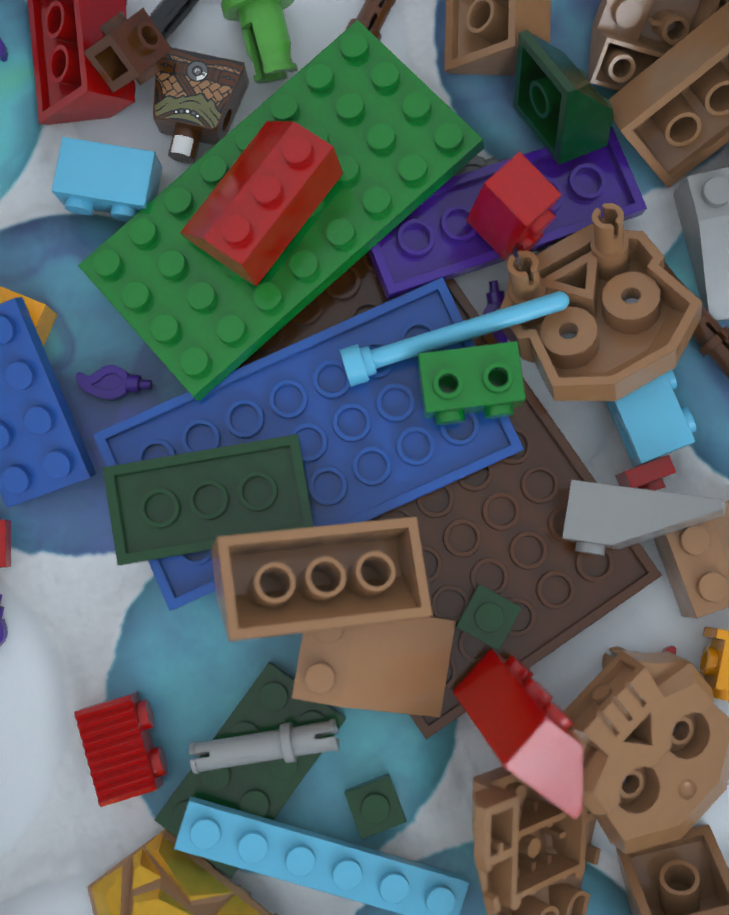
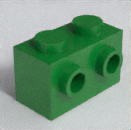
[417,341,526,425]

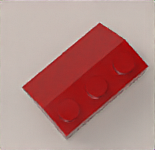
[27,0,136,125]
[180,121,343,287]
[453,649,583,819]

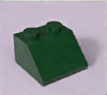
[513,30,614,165]

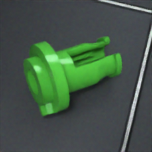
[221,0,298,83]

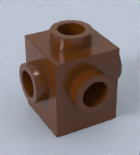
[84,8,172,93]

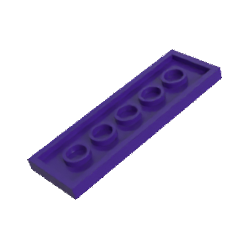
[368,126,647,300]

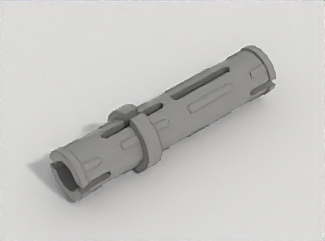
[189,719,340,774]

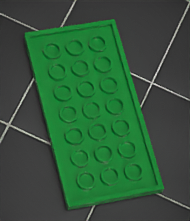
[78,20,484,402]

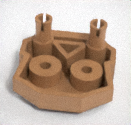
[500,203,702,401]
[564,646,729,854]

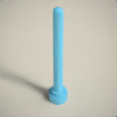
[339,291,569,387]

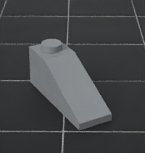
[673,167,729,322]
[562,480,727,556]

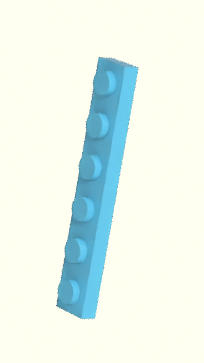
[174,796,470,915]

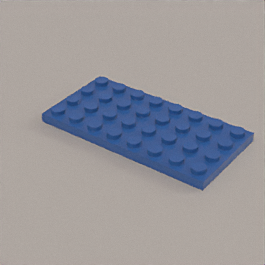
[93,277,524,611]

